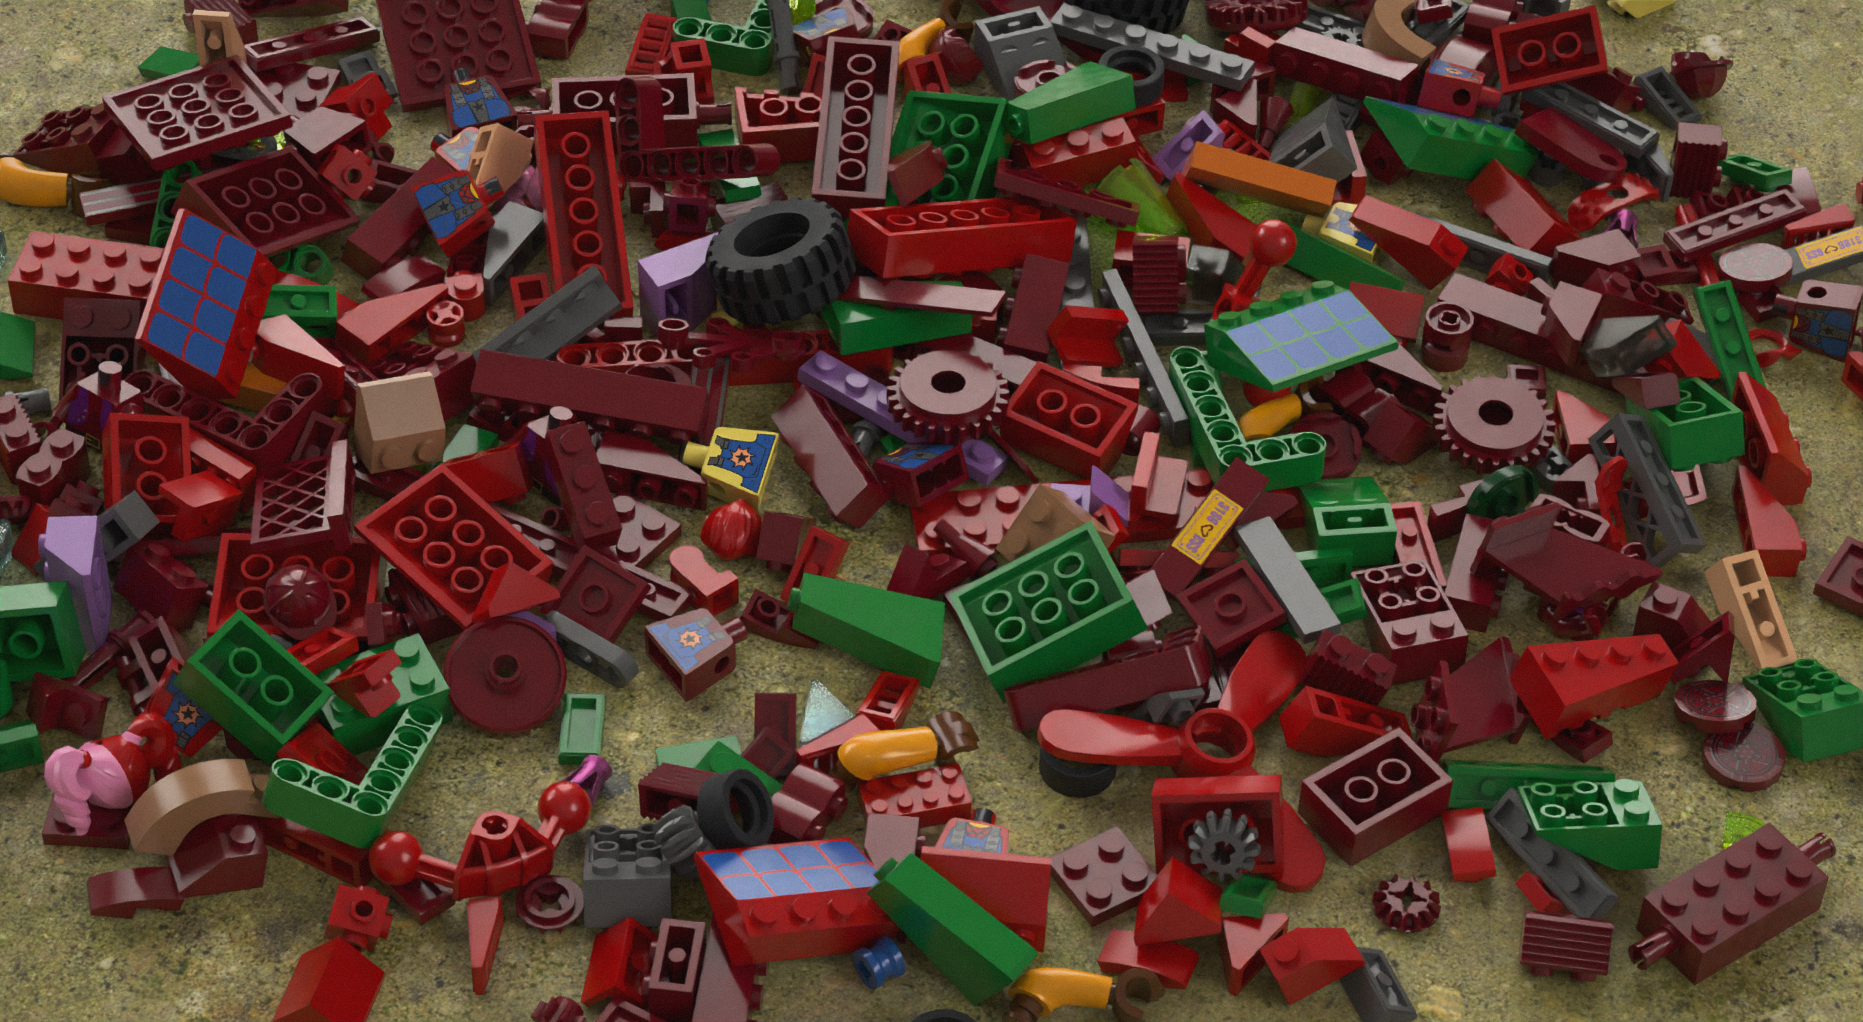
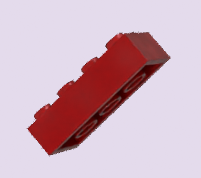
[189,427,257,514]
[857,763,972,829]

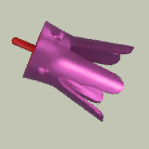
[1603,209,1639,248]
[562,754,612,806]

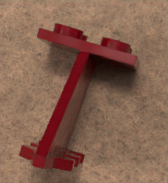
[1470,501,1663,621]
[1410,637,1532,765]

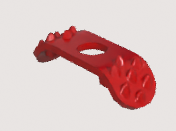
[1567,173,1661,232]
[1594,456,1649,564]

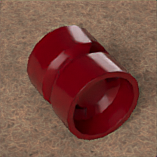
[1420,301,1474,373]

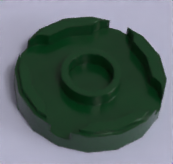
[1466,465,1540,520]

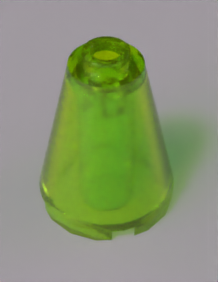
[1092,158,1188,238]

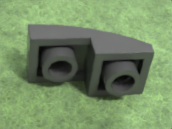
[1129,688,1205,726]

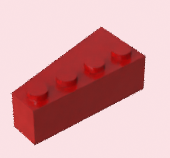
[734,87,822,162]
[1509,634,1679,740]

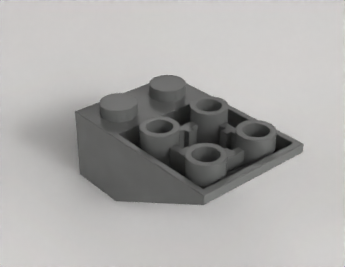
[974,6,1066,101]
[1269,97,1358,184]
[583,823,672,928]

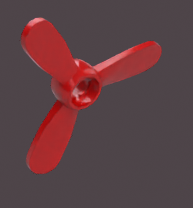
[1037,631,1326,893]

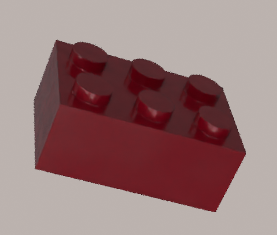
[1297,727,1453,867]

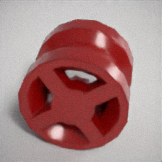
[426,301,465,348]

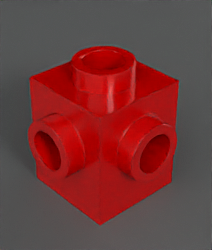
[316,145,378,201]
[323,884,394,952]

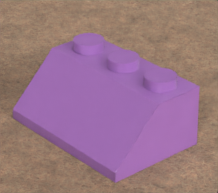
[38,516,113,654]

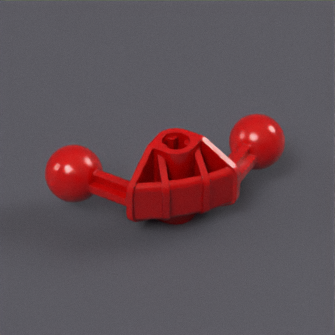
[1212,219,1297,407]
[368,781,592,901]

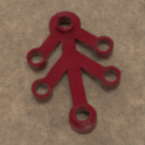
[658,317,806,373]

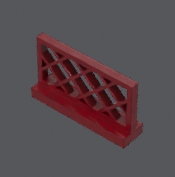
[250,439,356,554]

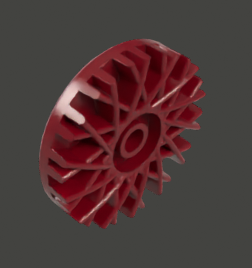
[1205,0,1309,33]
[443,616,567,740]

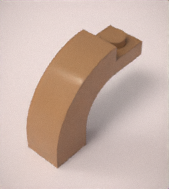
[1362,0,1437,81]
[125,759,280,856]

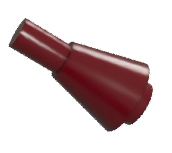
[1258,96,1294,152]
[933,519,999,581]

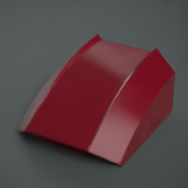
[1416,35,1500,109]

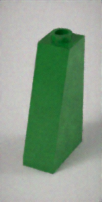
[1007,61,1136,144]
[820,281,976,355]
[787,573,945,689]
[867,852,1039,1007]

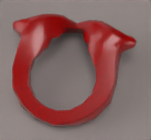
[1748,328,1802,368]

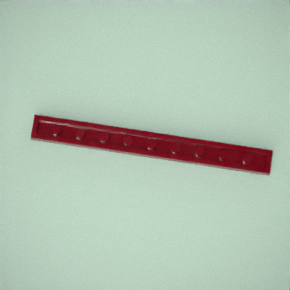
[352,454,693,621]

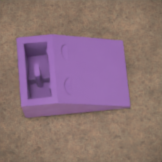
[638,232,719,339]

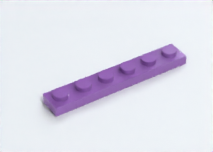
[797,350,1009,487]

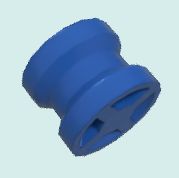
[852,935,906,990]

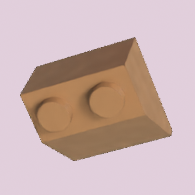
[353,371,446,474]

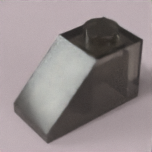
[1185,245,1262,306]
[1579,315,1677,377]

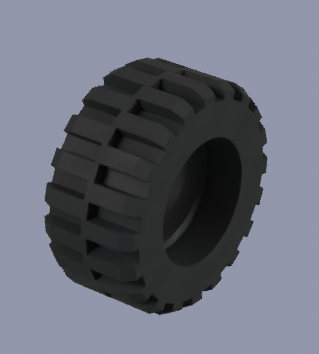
[705,197,857,326]

